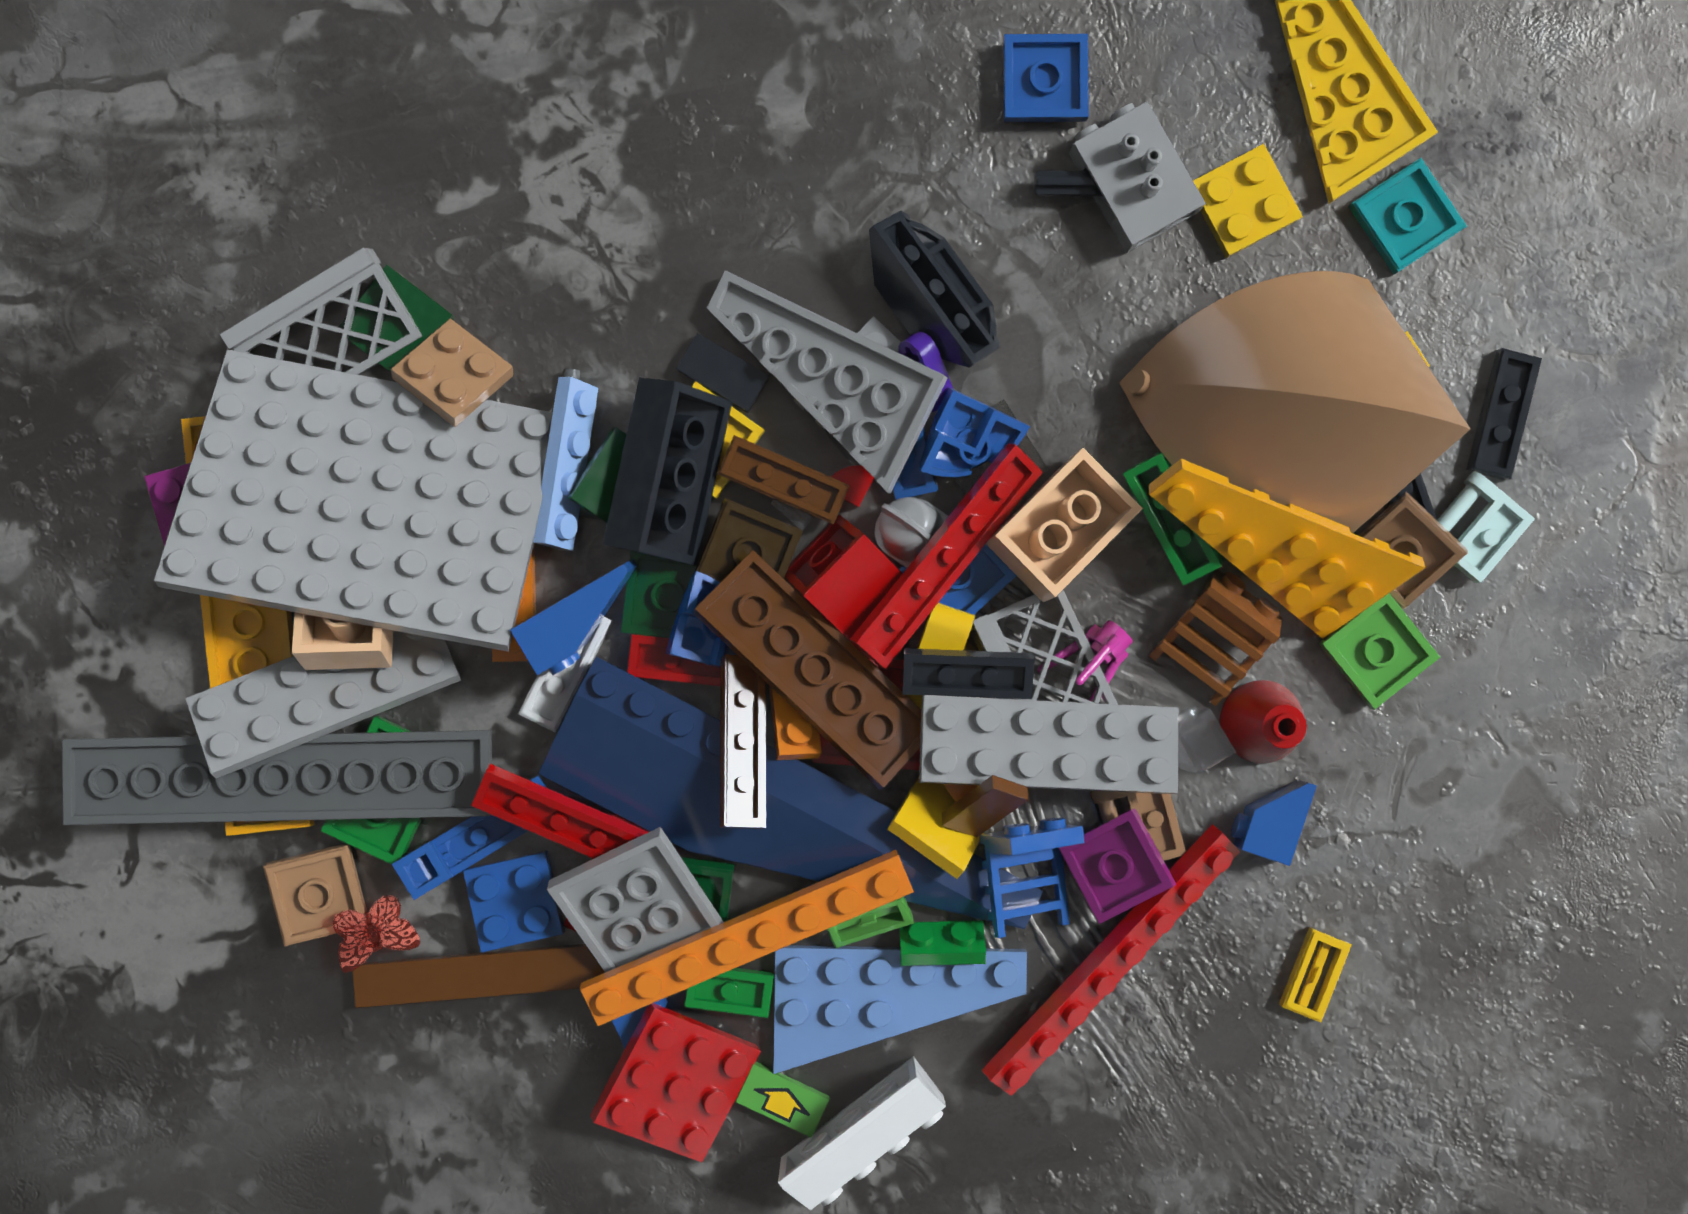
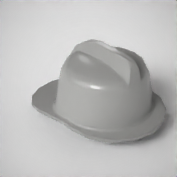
[875,497,949,568]

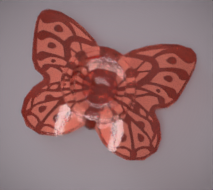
[332,895,421,973]

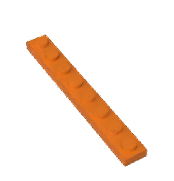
[580,850,914,1026]

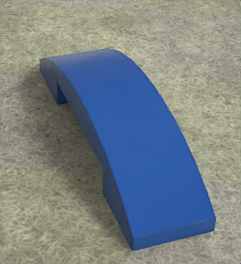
[392,775,547,900]

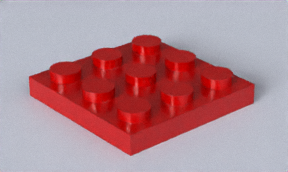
[590,1003,761,1163]

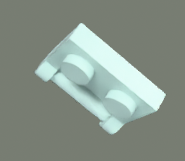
[1437,471,1535,583]

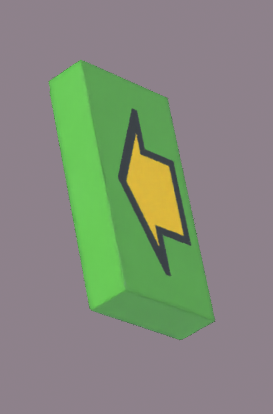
[736,1062,830,1138]

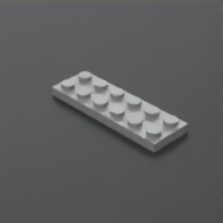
[185,630,461,778]
[919,695,1178,794]

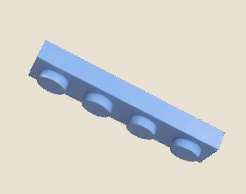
[534,377,598,551]

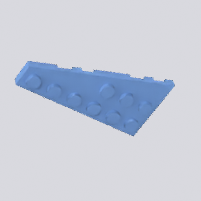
[773,945,1027,1074]

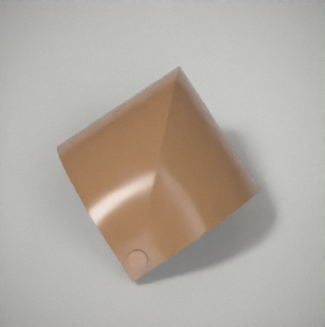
[1119,271,1470,533]

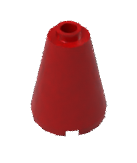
[1219,680,1307,763]

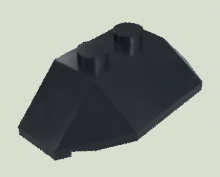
[869,211,1000,368]

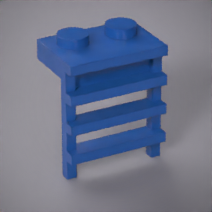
[979,818,1085,938]

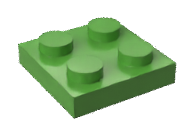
[1318,593,1440,710]

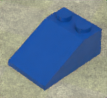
[510,559,637,676]

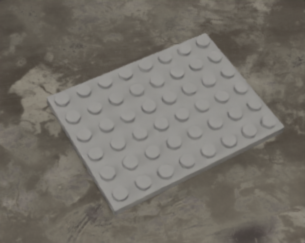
[154,349,553,652]

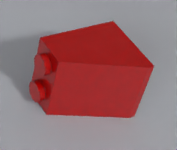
[785,514,903,661]

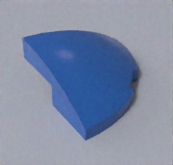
[919,387,1030,477]
[665,571,737,668]

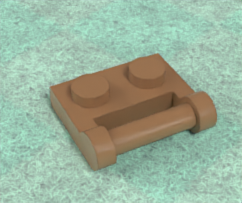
[1090,791,1186,861]

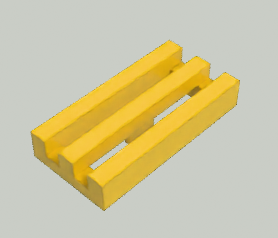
[1279,927,1352,1023]

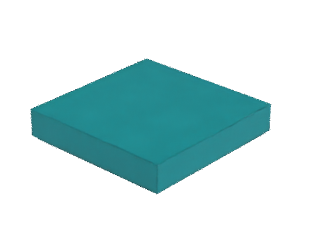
[1348,158,1467,275]

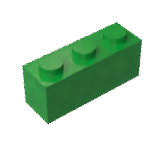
[1123,451,1225,586]

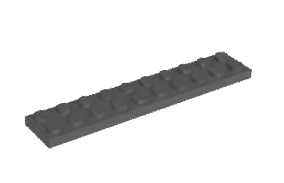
[62,730,492,825]

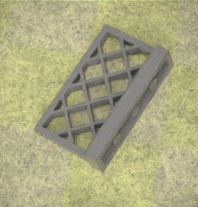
[220,248,422,375]
[969,590,1118,704]

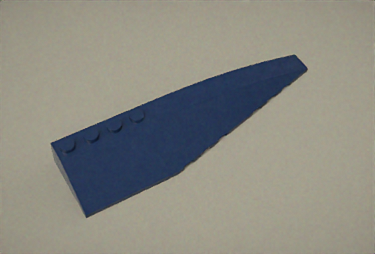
[538,656,1043,929]

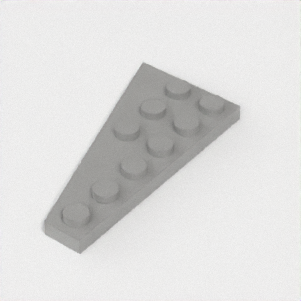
[707,270,948,493]

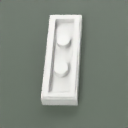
[518,616,613,733]

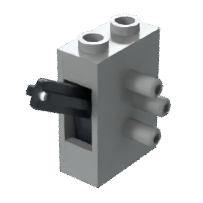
[1034,101,1206,254]

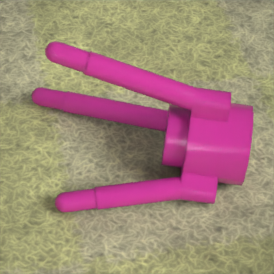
[1037,620,1133,702]

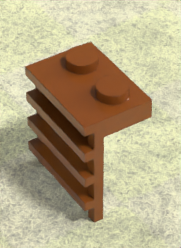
[1149,569,1282,706]

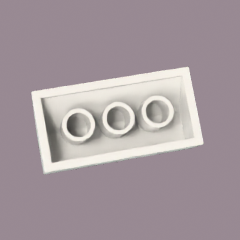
[778,1056,946,1210]

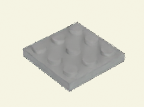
[547,827,723,972]

